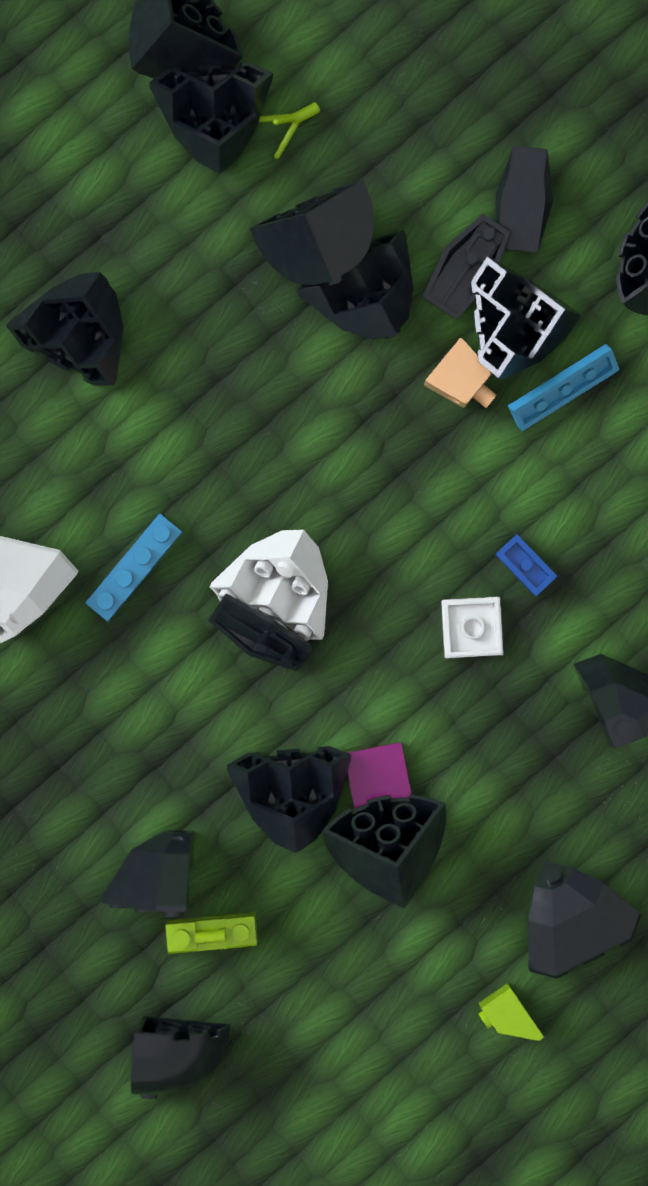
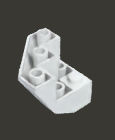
[210,530,328,641]
[0,536,78,643]

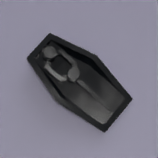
[496,146,554,253]
[422,214,511,320]
[208,594,313,671]

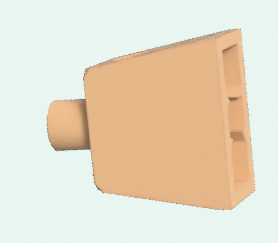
[424,338,497,408]

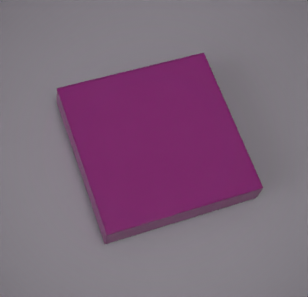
[347,742,411,809]

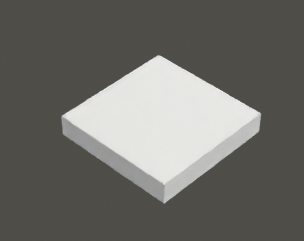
[441,597,503,658]

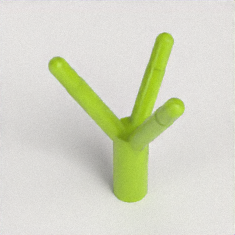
[259,102,320,159]

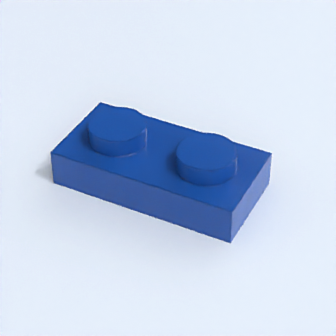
[495,534,557,597]

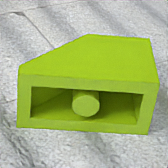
[479,983,544,1041]

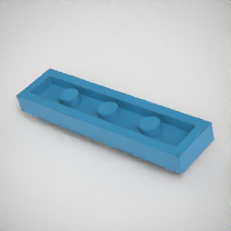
[508,344,620,431]
[86,513,183,622]

